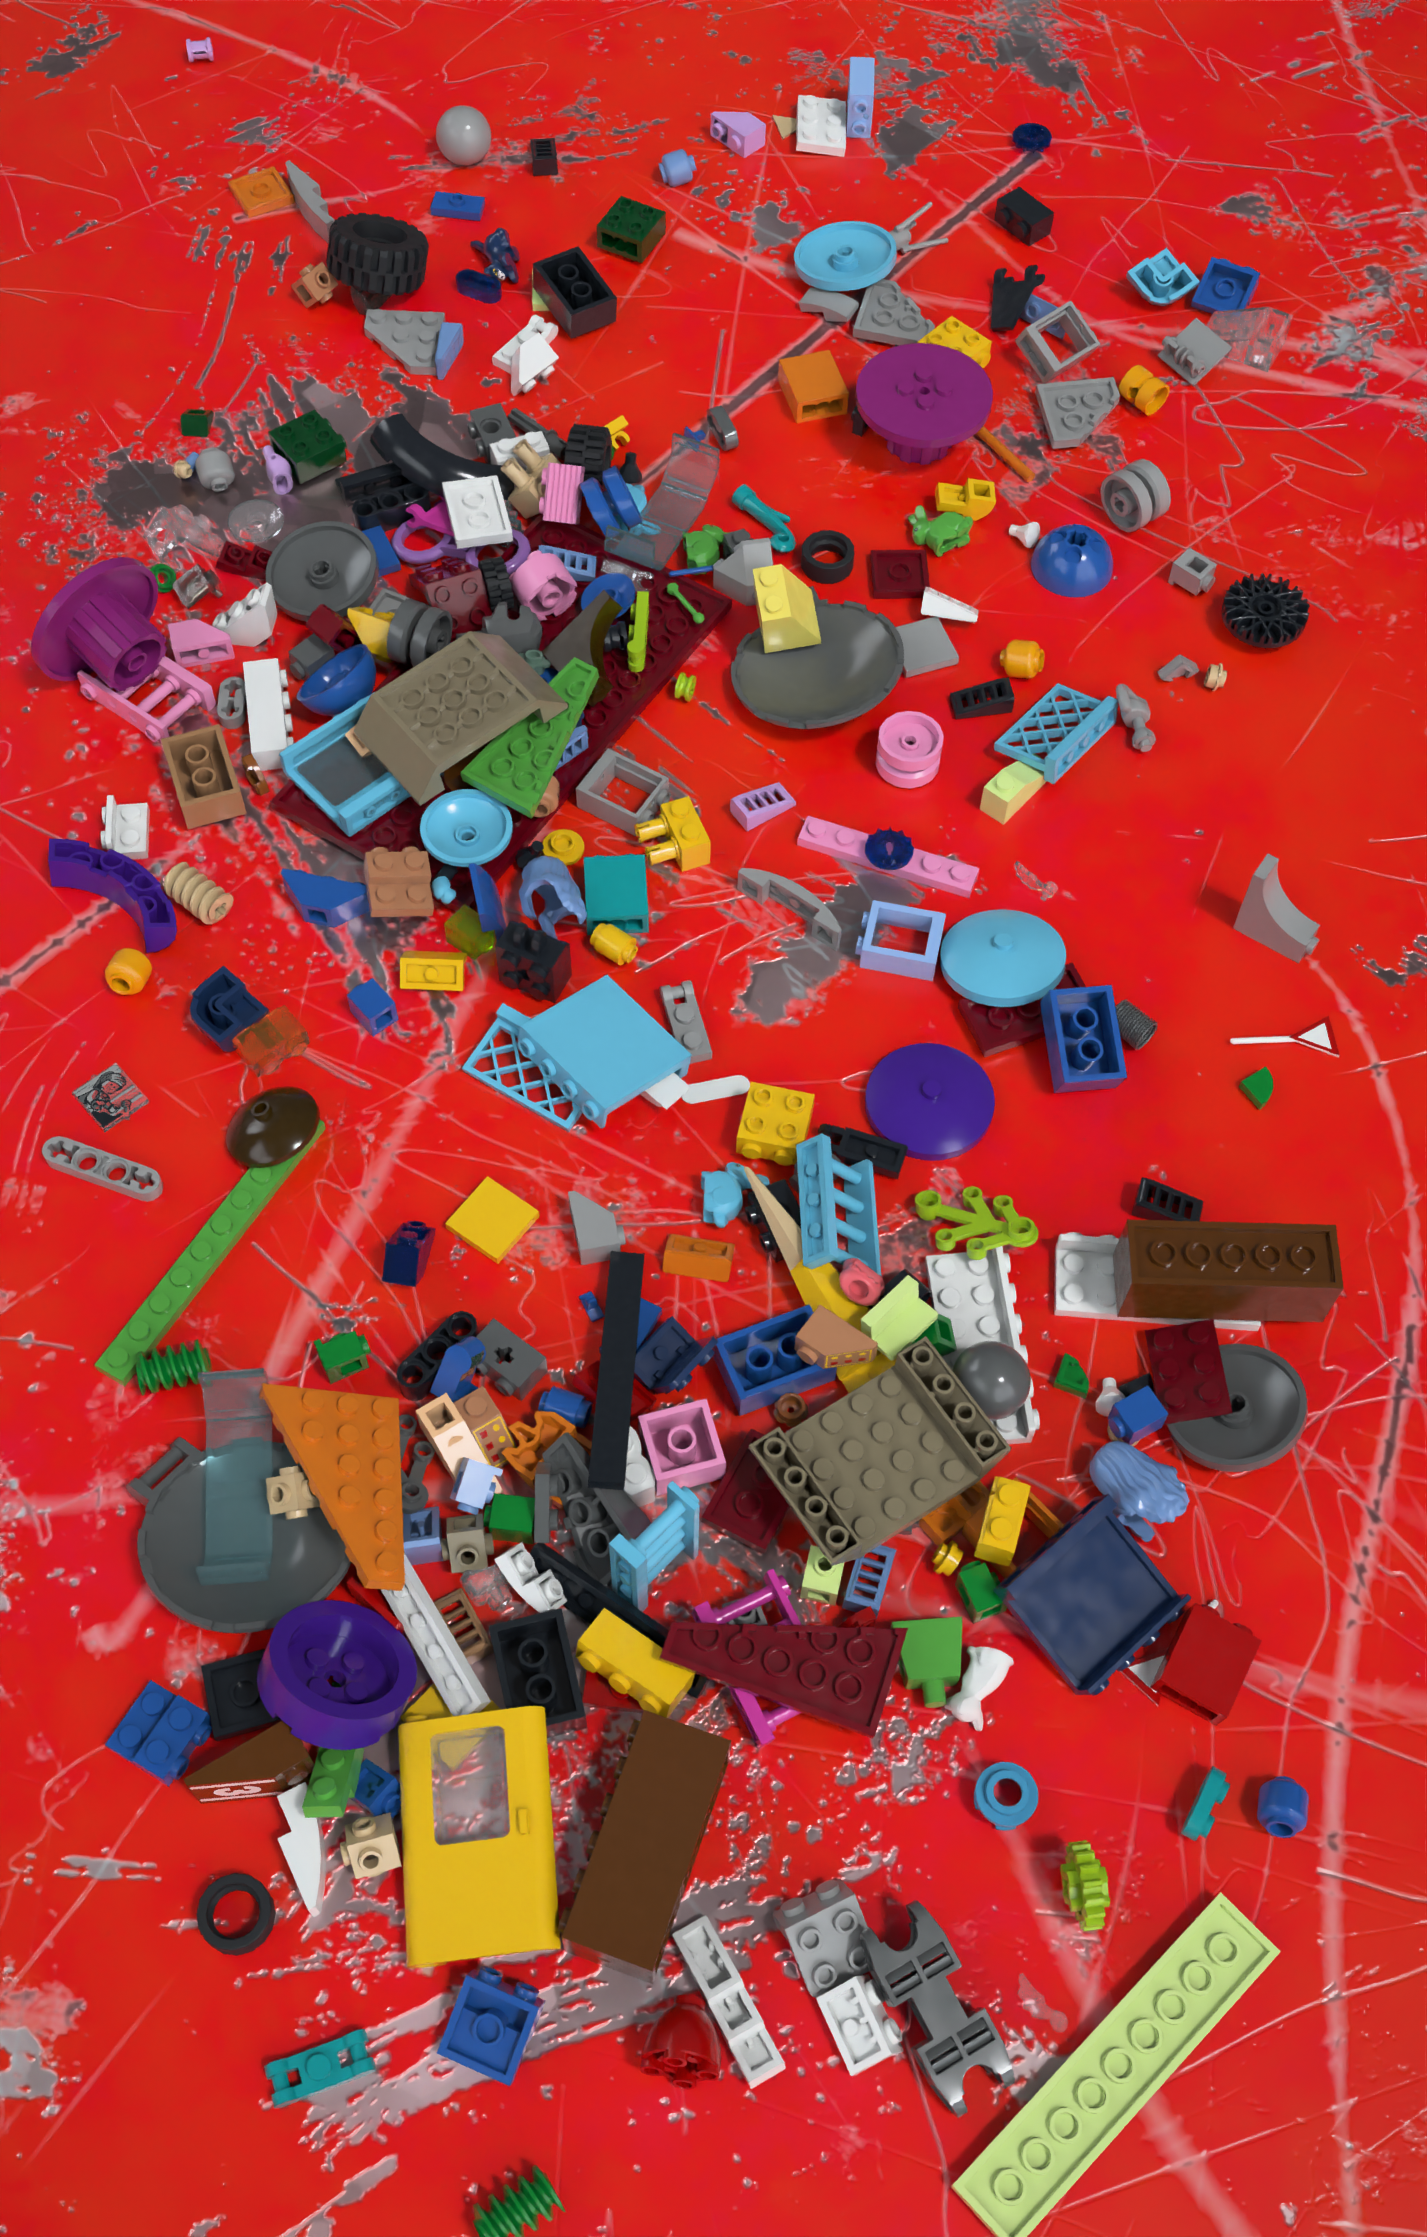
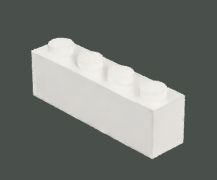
[243,658,295,771]

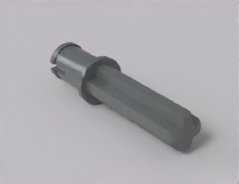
[508,408,567,460]

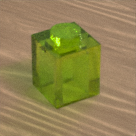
[444,904,495,961]

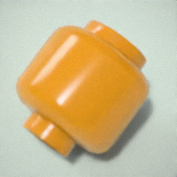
[1000,640,1045,679]
[105,948,152,995]

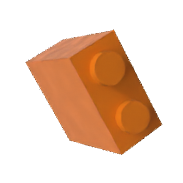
[778,350,849,423]

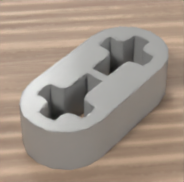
[217,677,247,729]

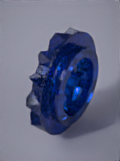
[1012,123,1052,154]
[865,826,914,870]

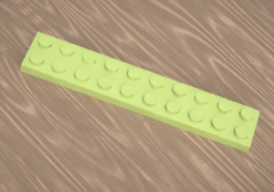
[951,1892,1281,2237]

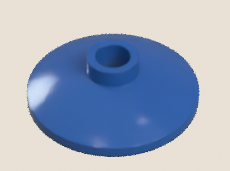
[581,573,636,619]

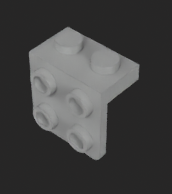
[772,1879,869,1998]

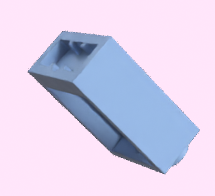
[846,57,875,138]
[855,900,946,981]

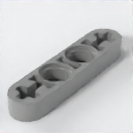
[42,1136,163,1202]

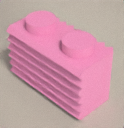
[539,462,585,524]

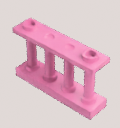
[77,656,216,744]

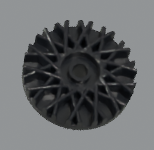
[1221,573,1309,648]

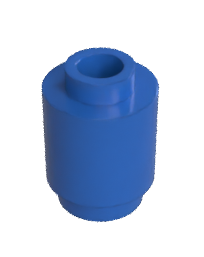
[538,1386,593,1429]

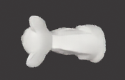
[944,1646,1014,1731]

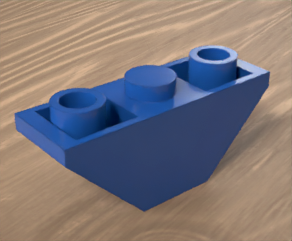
[281,868,370,928]

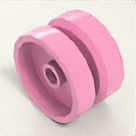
[875,711,944,788]

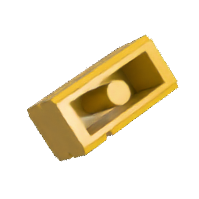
[974,1476,1031,1566]

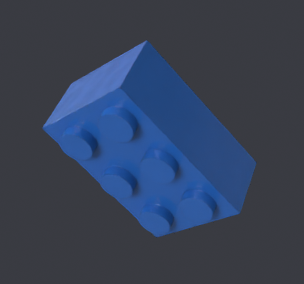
[1040,985,1127,1093]
[713,1304,837,1416]

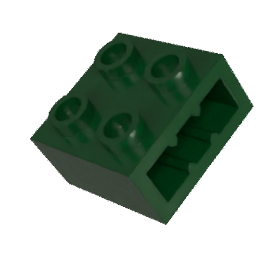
[597,196,666,263]
[268,409,347,484]

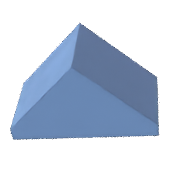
[403,1506,443,1565]

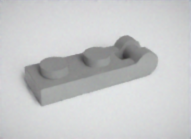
[660,980,713,1064]

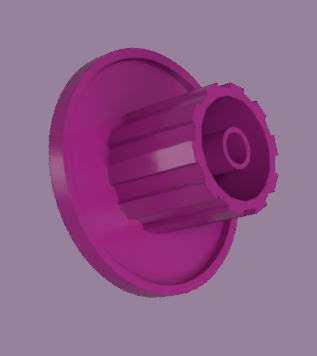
[856,343,993,465]
[31,557,167,691]

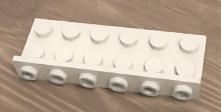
[1054,1232,1261,1331]
[925,1246,1040,1444]

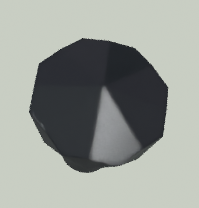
[619,452,642,484]
[515,841,544,870]

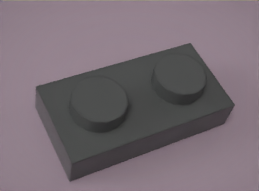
[534,1462,559,1543]

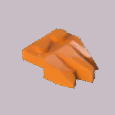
[501,1411,592,1511]

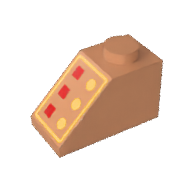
[795,1305,878,1369]
[453,1386,517,1469]

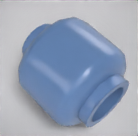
[658,149,697,187]

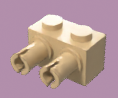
[501,439,561,519]

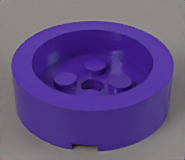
[257,1600,417,1750]

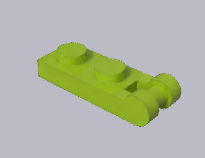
[627,591,649,672]

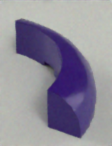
[48,839,177,953]

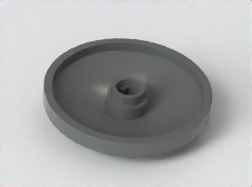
[266,521,379,622]
[1167,1344,1308,1472]

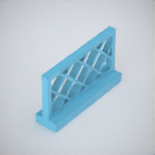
[994,683,1118,784]
[462,1003,583,1132]

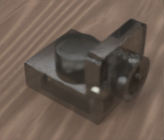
[172,563,223,609]

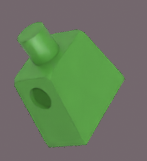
[890,1617,962,1708]

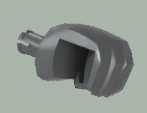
[456,602,542,654]

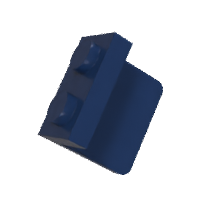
[634,1316,718,1395]

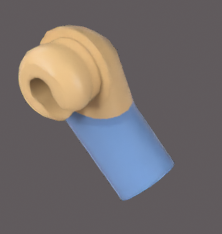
[173,452,199,479]

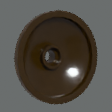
[226,1086,320,1168]

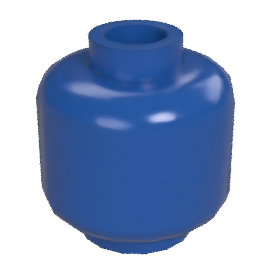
[1257,1776,1309,1838]

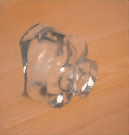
[460,1563,513,1611]

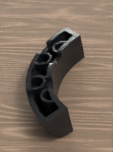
[370,413,514,510]

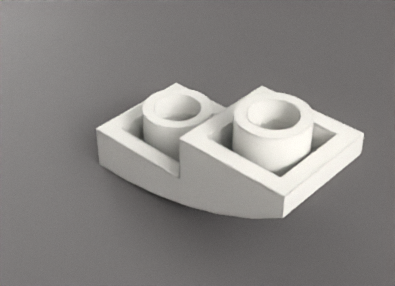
[494,1542,567,1613]

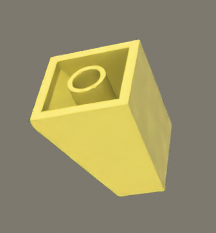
[753,564,821,653]

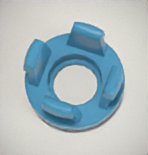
[974,1762,1038,1831]

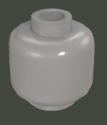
[195,448,235,492]

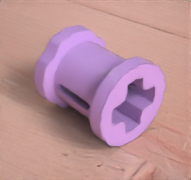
[186,37,214,62]

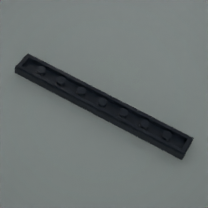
[588,1251,645,1490]

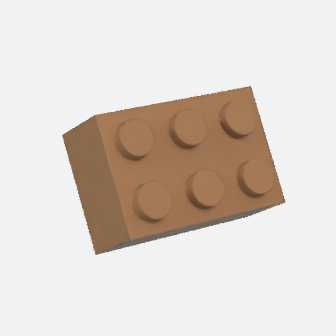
[161,724,247,829]

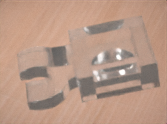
[601,560,654,592]

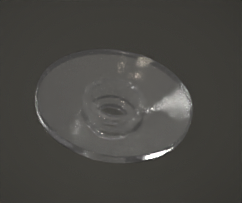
[228,499,284,543]

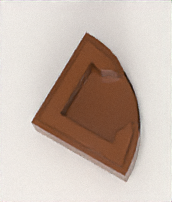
[241,753,270,796]

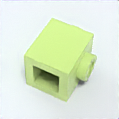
[800,1545,845,1606]

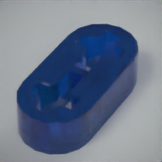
[456,269,502,304]

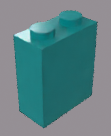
[584,854,649,935]

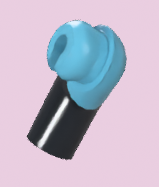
[431,863,458,904]

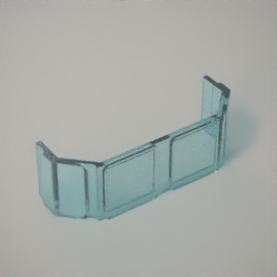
[604,433,720,571]
[196,1368,273,1586]

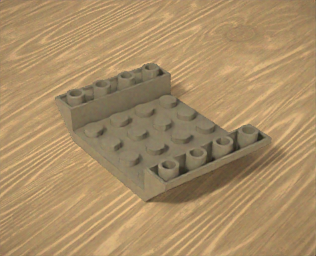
[354,631,568,806]
[749,1336,1012,1566]

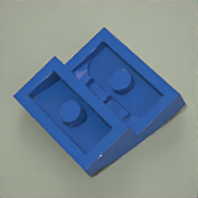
[469,863,506,942]

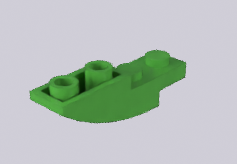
[302,1682,365,1818]

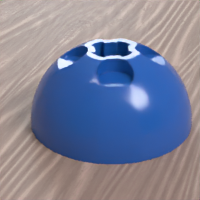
[1031,524,1113,597]
[297,644,376,717]

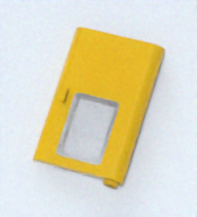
[398,1706,561,1969]

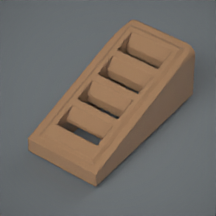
[433,1588,494,1665]

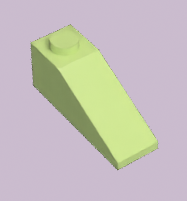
[980,753,1047,825]

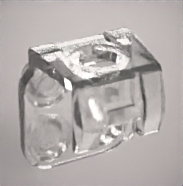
[143,504,224,572]

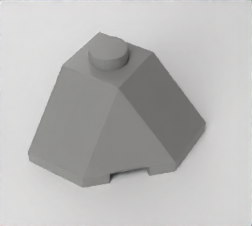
[713,538,773,606]

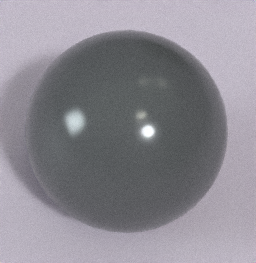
[952,1341,1031,1421]

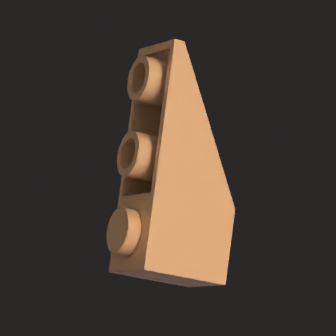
[416,1393,503,1504]

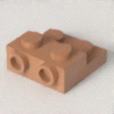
[363,846,434,917]

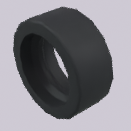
[801,530,854,584]
[196,1873,276,1956]

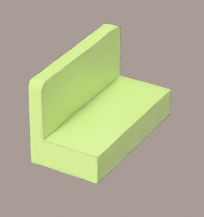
[861,1275,938,1360]

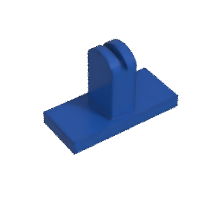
[684,427,706,450]
[579,1291,604,1322]

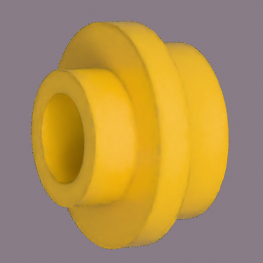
[931,1540,963,1576]

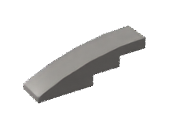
[285,160,335,243]

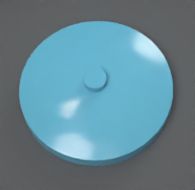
[794,221,897,291]
[940,909,1066,1007]

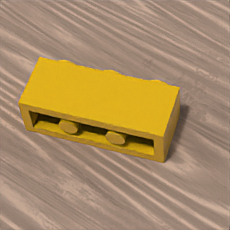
[575,1608,695,1718]

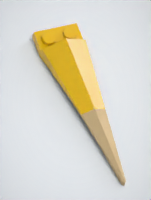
[744,1166,896,1393]

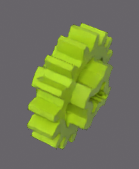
[1060,1840,1110,1931]

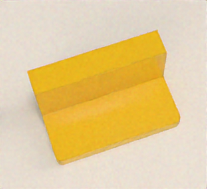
[400,951,467,991]

